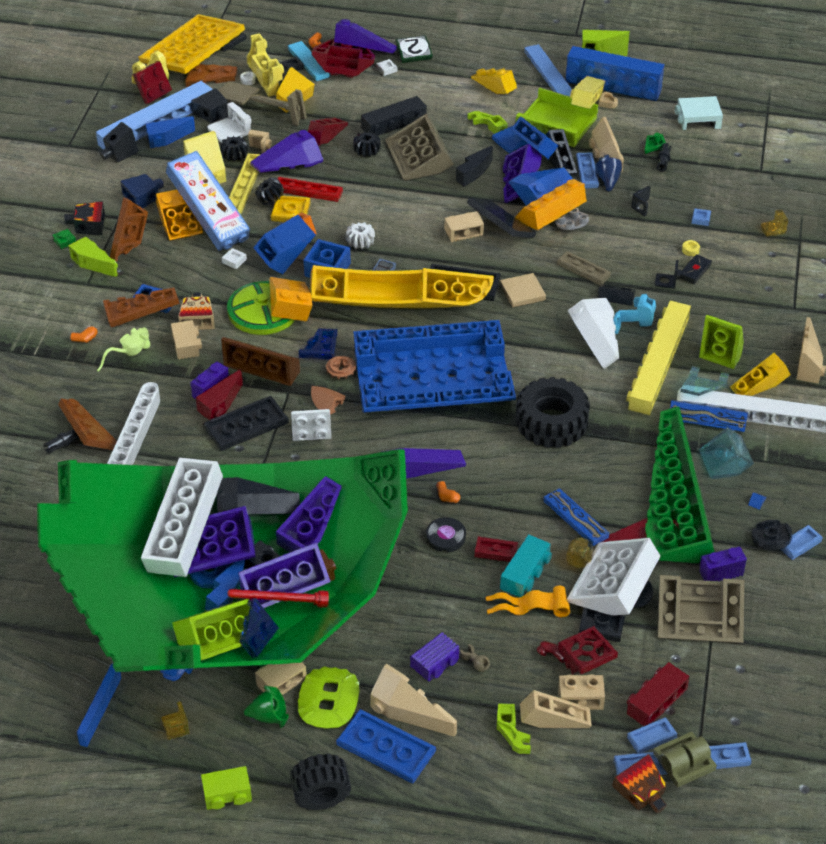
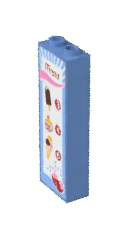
[166,151,250,251]

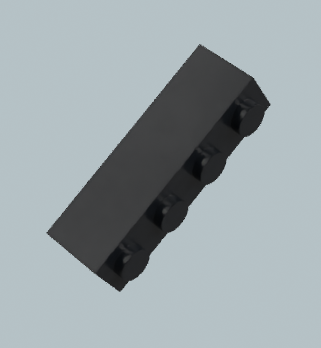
[361,96,427,136]

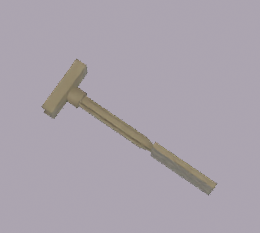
[218,81,307,126]

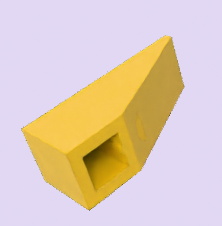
[471,68,517,94]
[730,353,791,396]

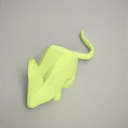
[97,327,150,371]

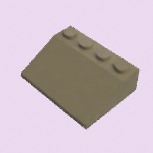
[385,114,454,181]

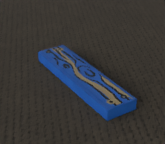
[670,400,748,432]
[544,488,609,546]

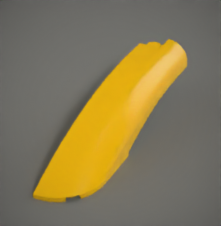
[309,265,494,308]

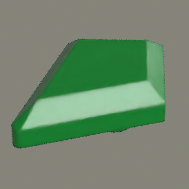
[644,133,666,153]

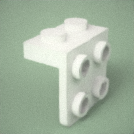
[208,102,252,143]

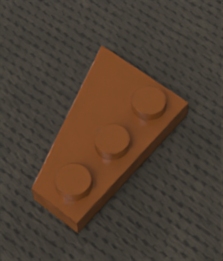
[185,64,238,87]

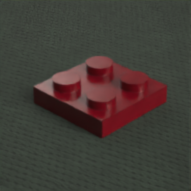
[132,61,172,104]

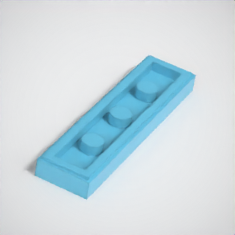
[288,41,330,81]

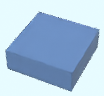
[691,208,711,226]

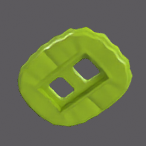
[298,666,359,729]

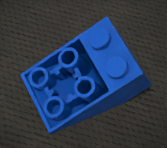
[253,215,316,275]

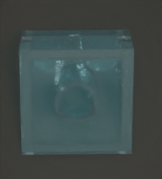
[699,427,754,479]

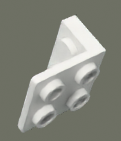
[291,409,331,441]

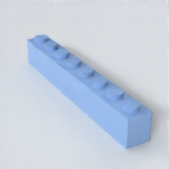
[96,81,213,149]

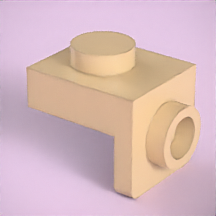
[248,130,272,154]

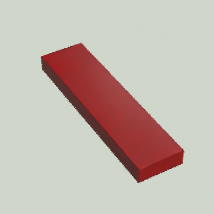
[277,177,343,202]

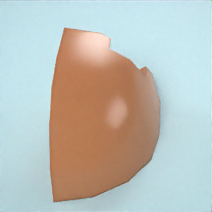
[311,386,346,415]

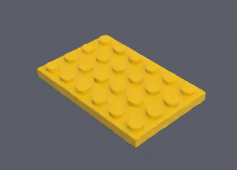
[138,14,245,74]

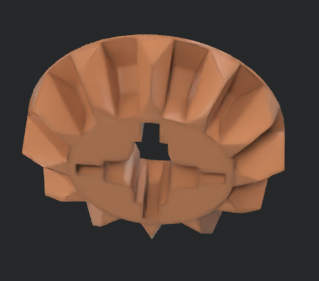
[326,356,356,379]

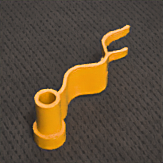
[486,585,570,618]

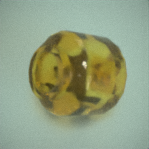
[566,538,594,568]

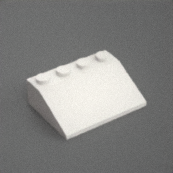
[567,538,660,615]

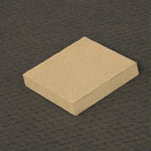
[500,273,546,307]

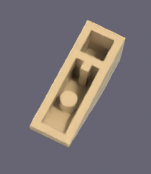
[520,690,592,728]

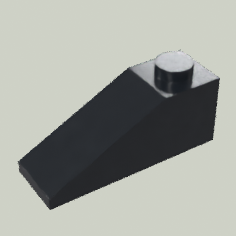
[546,129,578,175]

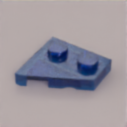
[299,328,338,359]
[240,598,279,658]

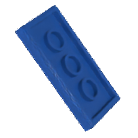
[336,709,436,784]

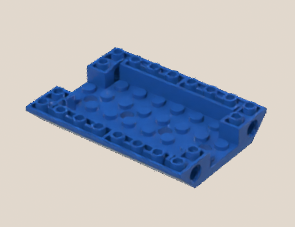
[353,320,516,412]

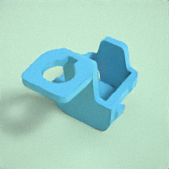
[613,294,656,334]

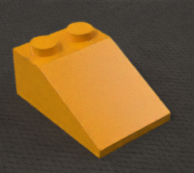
[269,277,312,322]

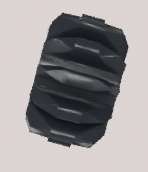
[353,131,381,157]
[220,135,248,162]
[255,177,285,205]

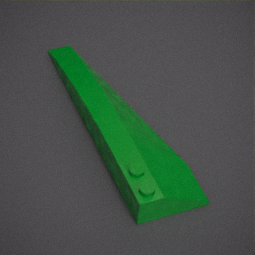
[645,407,715,563]

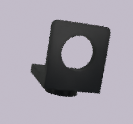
[631,186,651,217]
[655,260,681,289]

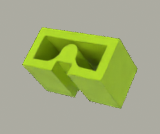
[201,766,252,810]

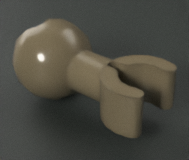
[460,644,490,672]

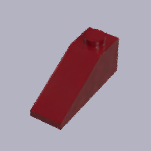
[308,117,348,146]
[196,370,243,420]

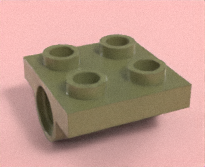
[653,732,717,788]

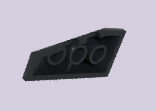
[217,477,300,517]

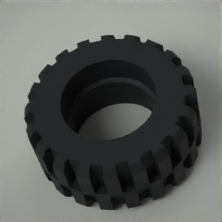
[516,377,590,448]

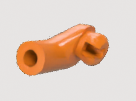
[308,32,322,49]

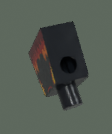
[64,201,105,235]

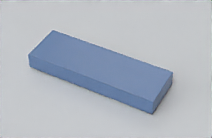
[576,152,599,188]

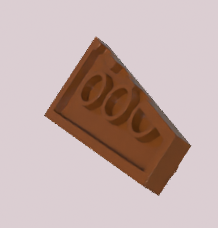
[103,288,180,328]
[58,398,117,450]

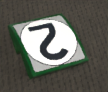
[395,35,433,63]

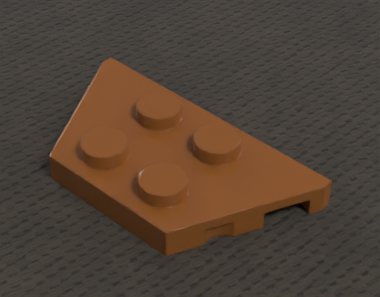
[110,198,148,262]

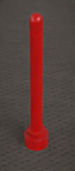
[227,589,329,608]

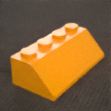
[515,179,587,230]

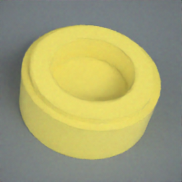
[682,240,700,256]

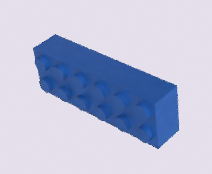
[566,46,665,101]

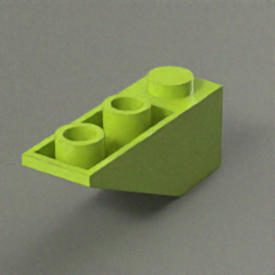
[69,237,118,277]

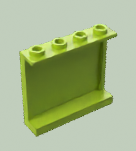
[515,88,598,147]

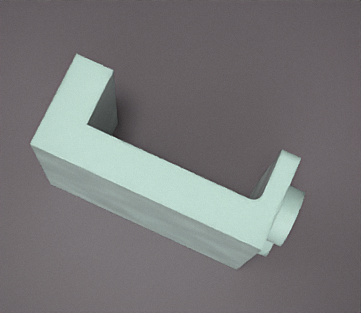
[675,96,723,130]

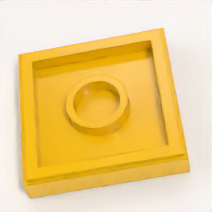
[271,196,311,222]

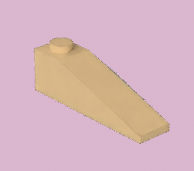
[796,317,826,383]
[370,664,457,736]

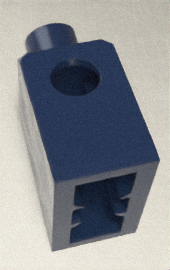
[120,174,164,208]

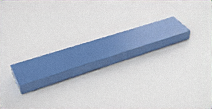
[524,44,572,96]
[614,742,751,775]

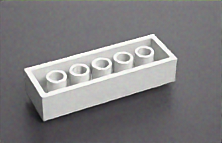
[141,458,223,577]

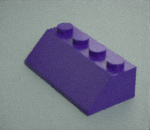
[238,543,330,612]

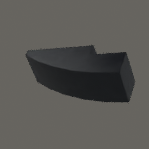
[456,146,493,187]

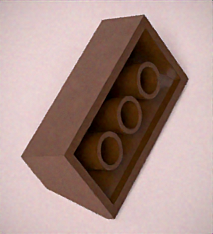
[221,337,300,386]

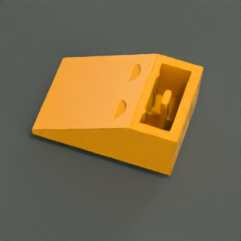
[156,189,203,241]

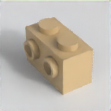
[558,674,605,710]

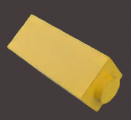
[276,67,315,113]

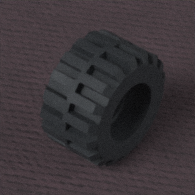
[290,754,351,811]

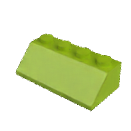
[172,599,261,660]

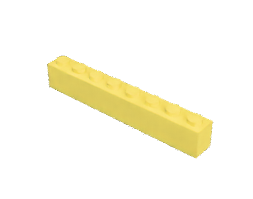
[626,301,691,415]

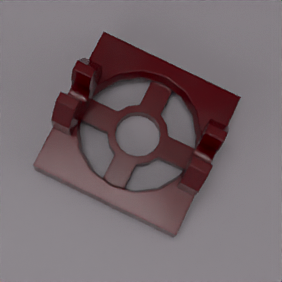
[558,626,618,675]

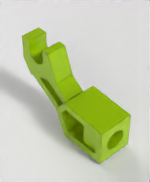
[467,111,508,134]
[497,704,531,754]

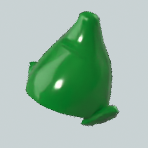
[244,685,289,728]

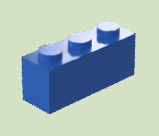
[511,116,558,159]

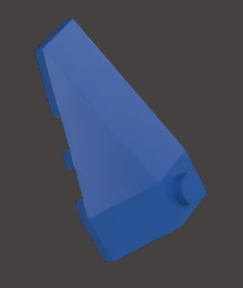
[509,167,573,206]

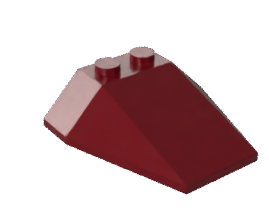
[312,38,375,78]

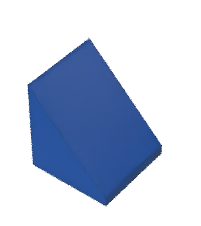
[748,492,766,510]

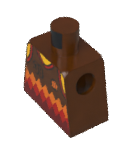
[612,754,667,814]

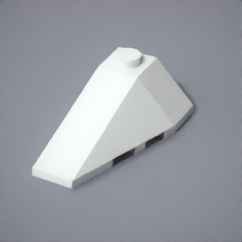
[568,298,619,369]

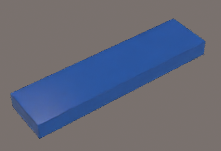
[77,663,122,747]

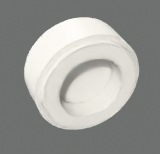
[240,71,256,85]

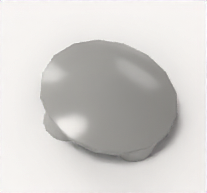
[555,208,589,230]

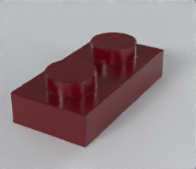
[474,537,518,562]

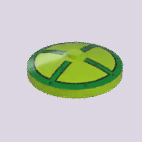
[227,281,295,335]

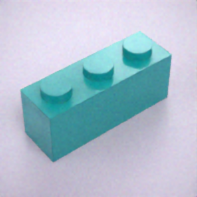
[500,534,552,597]

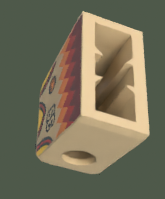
[179,292,215,330]

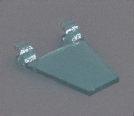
[680,366,729,396]

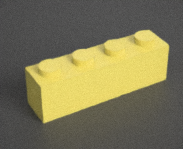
[570,76,605,109]

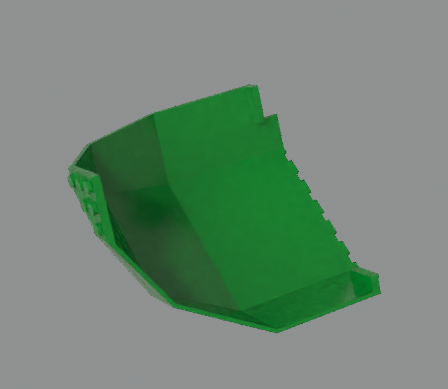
[37,449,408,672]

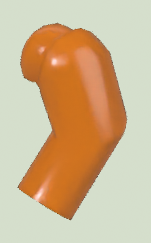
[70,326,98,343]
[436,481,460,503]

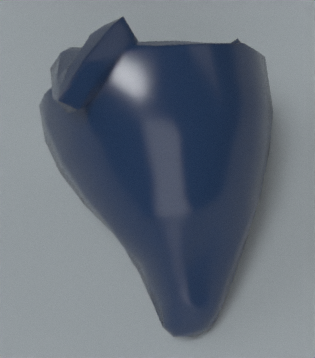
[595,154,622,192]

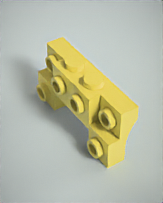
[247,33,284,97]

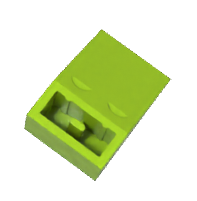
[581,30,630,57]

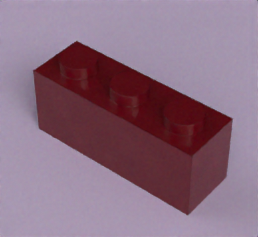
[627,662,690,726]

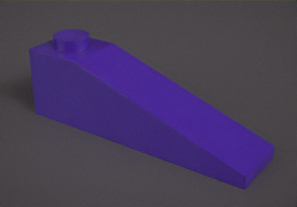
[334,19,397,53]
[250,130,323,173]
[503,144,542,203]
[382,448,466,479]
[276,476,342,552]

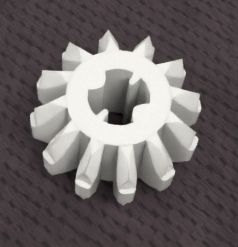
[346,222,375,249]

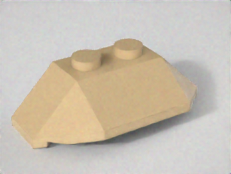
[589,117,624,172]

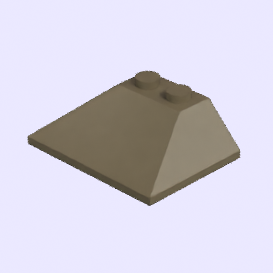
[658,575,745,643]

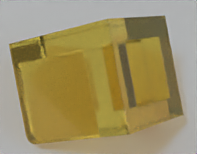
[761,210,788,237]
[161,701,190,740]

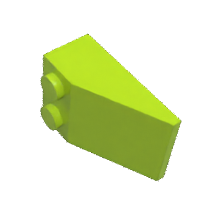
[699,315,744,369]

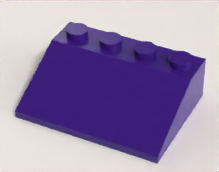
[173,506,256,578]

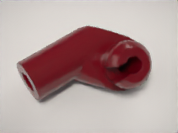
[536,641,565,663]

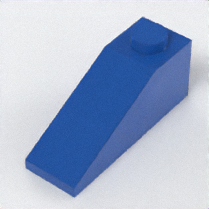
[145,116,195,148]

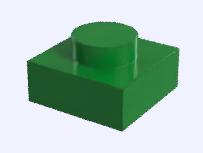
[52,229,76,249]

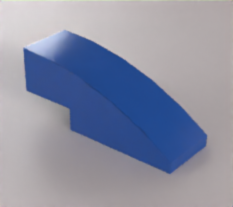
[205,560,245,611]

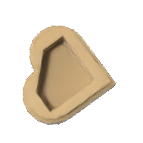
[598,92,618,108]

